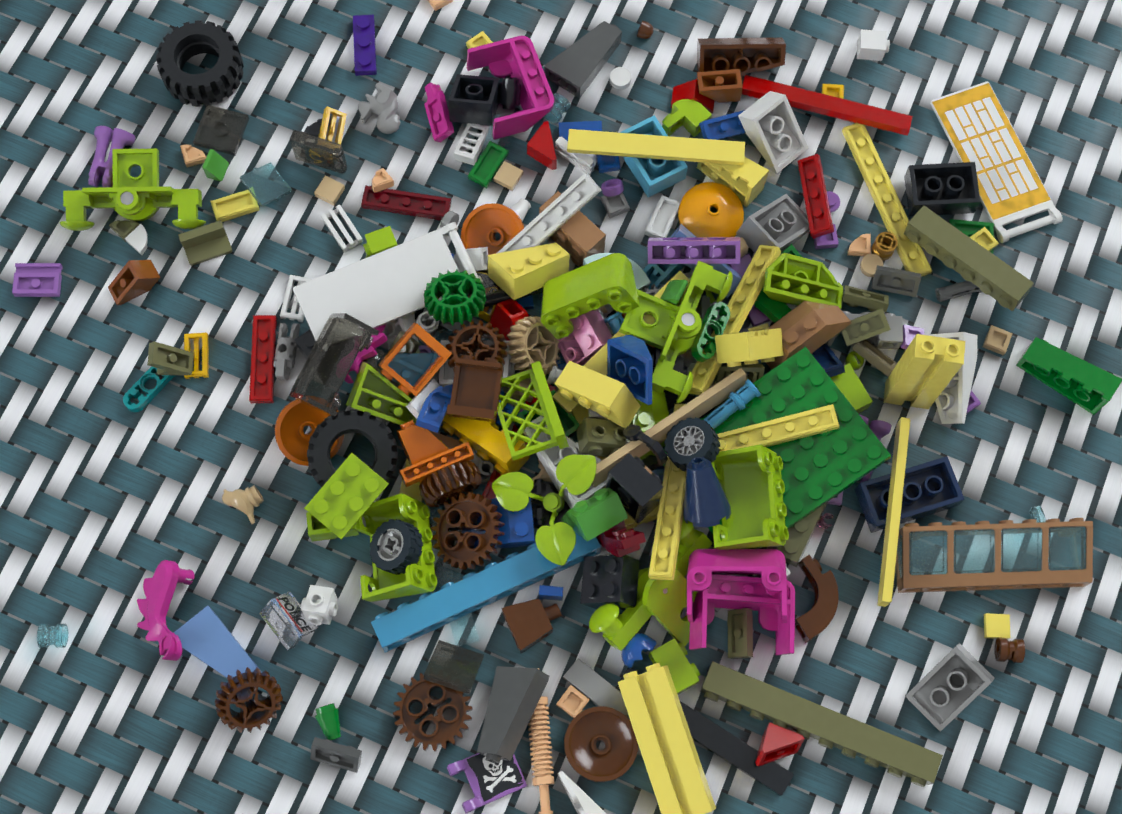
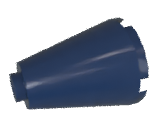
[683,457,731,527]

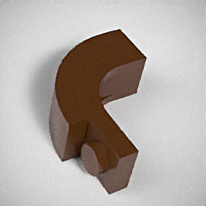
[795,554,839,644]

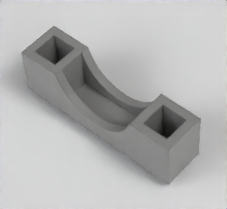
[825,311,903,349]

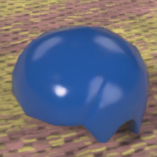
[621,633,657,668]

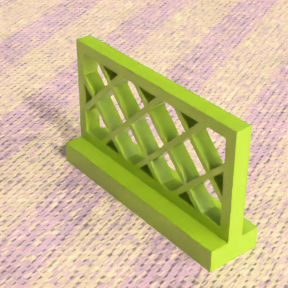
[498,361,569,461]

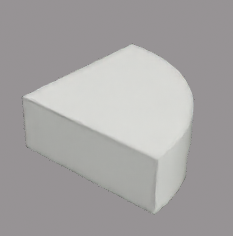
[125,224,148,255]

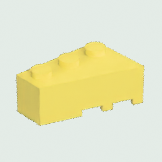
[697,156,769,207]
[488,243,570,300]
[715,328,784,367]
[554,361,641,428]

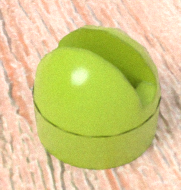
[845,351,864,370]

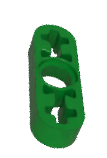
[691,302,730,362]

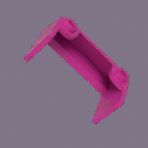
[466,36,554,140]
[687,549,787,623]
[689,574,795,655]

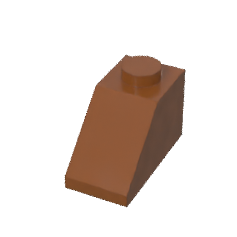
[697,69,743,103]
[108,260,160,305]

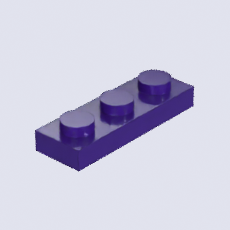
[353,15,377,76]

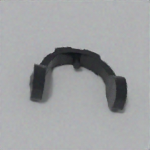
[623,424,668,471]

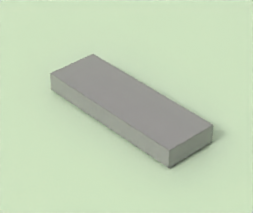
[563,658,628,716]

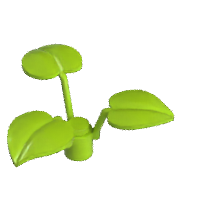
[492,454,597,566]

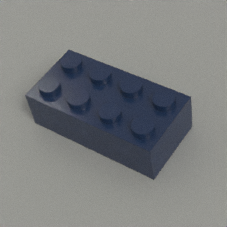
[855,456,965,533]

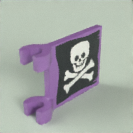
[447,753,527,814]

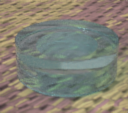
[1030,506,1046,523]

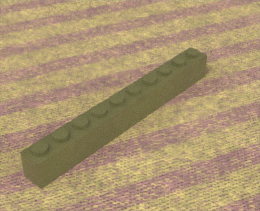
[700,661,943,787]

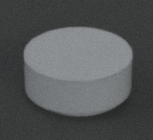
[440,211,459,228]

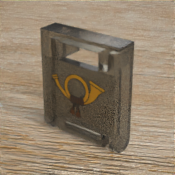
[290,130,347,174]

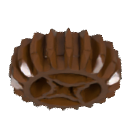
[445,320,508,373]
[419,461,482,507]
[215,667,283,733]

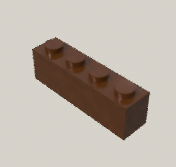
[697,37,786,76]

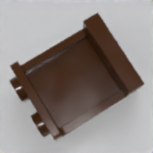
[446,355,504,423]

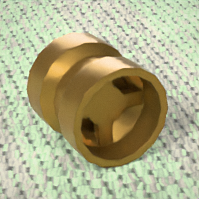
[871,232,898,261]

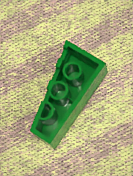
[1016,337,1122,415]

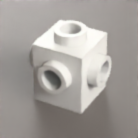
[301,585,338,625]

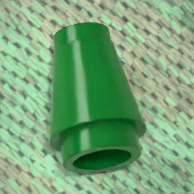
[315,703,341,740]

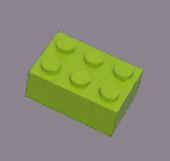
[304,453,389,540]

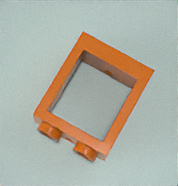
[378,323,452,396]

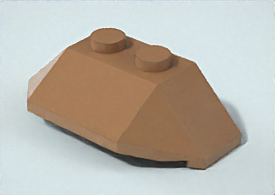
[766,301,851,370]

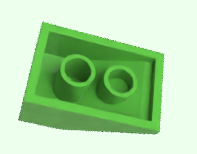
[561,488,628,542]

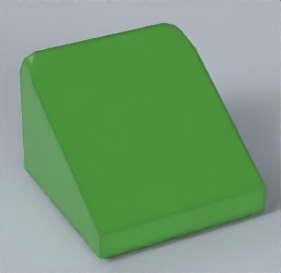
[202,149,229,181]
[661,280,688,306]

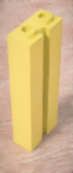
[883,334,965,409]
[618,663,716,814]

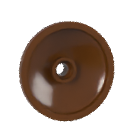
[564,706,638,782]

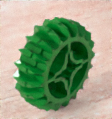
[424,269,486,326]

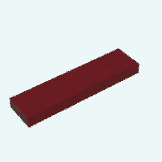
[361,185,452,220]

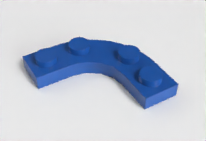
[416,384,504,433]

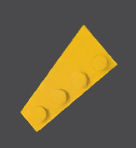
[441,414,530,475]

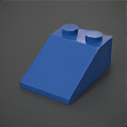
[607,334,653,405]
[462,497,535,549]

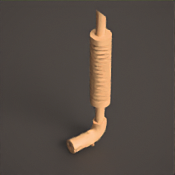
[528,668,555,814]

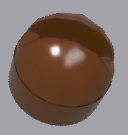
[637,20,653,39]

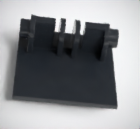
[530,479,571,528]

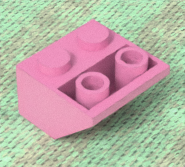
[558,309,613,366]

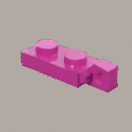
[424,82,454,143]

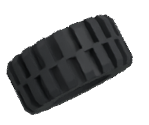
[156,20,244,107]
[307,409,398,487]

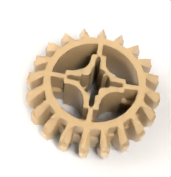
[507,316,561,378]

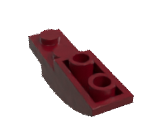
[596,520,646,557]

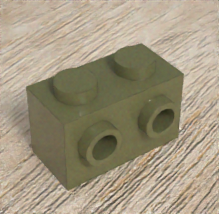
[576,417,630,457]

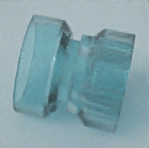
[544,93,571,124]
[37,624,68,648]

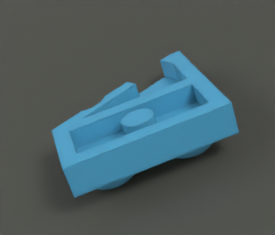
[380,353,438,386]

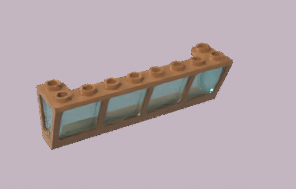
[895,518,1093,593]

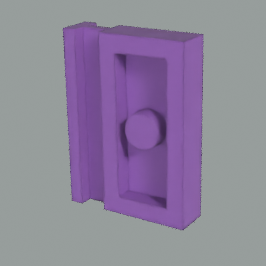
[12,263,63,297]

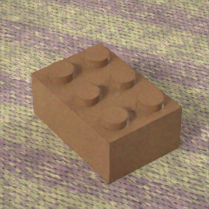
[539,191,606,266]

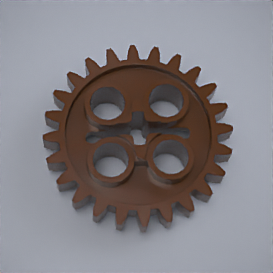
[431,492,505,570]
[393,671,473,752]

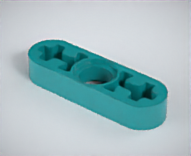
[123,367,175,412]

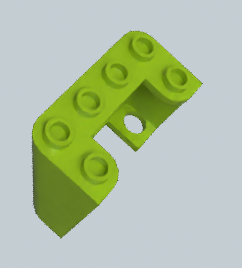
[540,253,640,340]
[711,444,789,550]
[356,493,437,602]

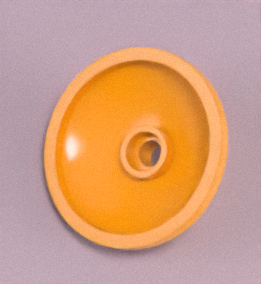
[678,182,744,237]

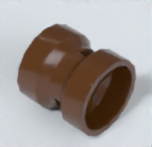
[994,637,1025,663]

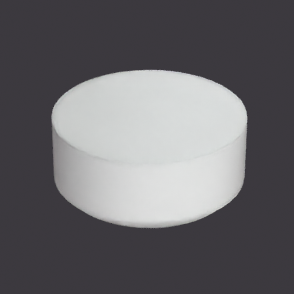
[610,67,631,90]

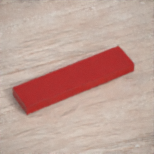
[797,154,834,239]
[249,315,277,403]

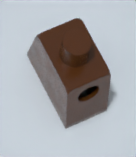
[502,599,562,654]

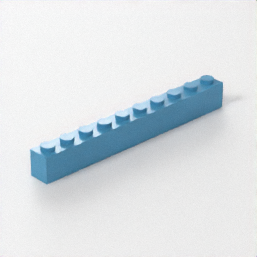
[371,533,601,653]

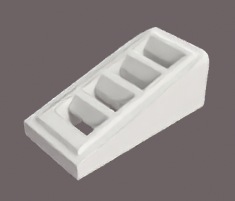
[453,123,490,165]

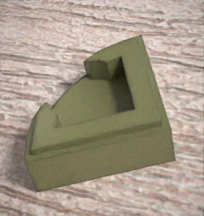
[109,220,140,242]

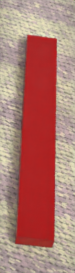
[742,75,913,136]

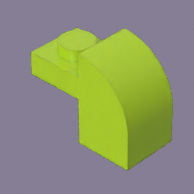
[662,99,712,137]

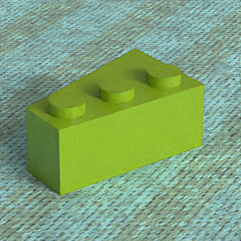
[346,361,417,425]

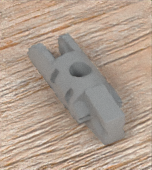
[274,323,300,380]

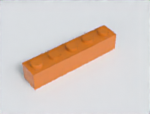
[400,442,474,487]

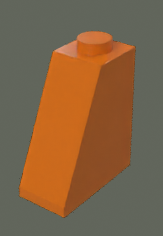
[396,420,449,484]

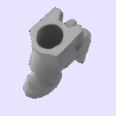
[358,83,401,134]

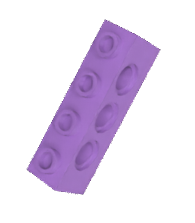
[648,237,740,264]

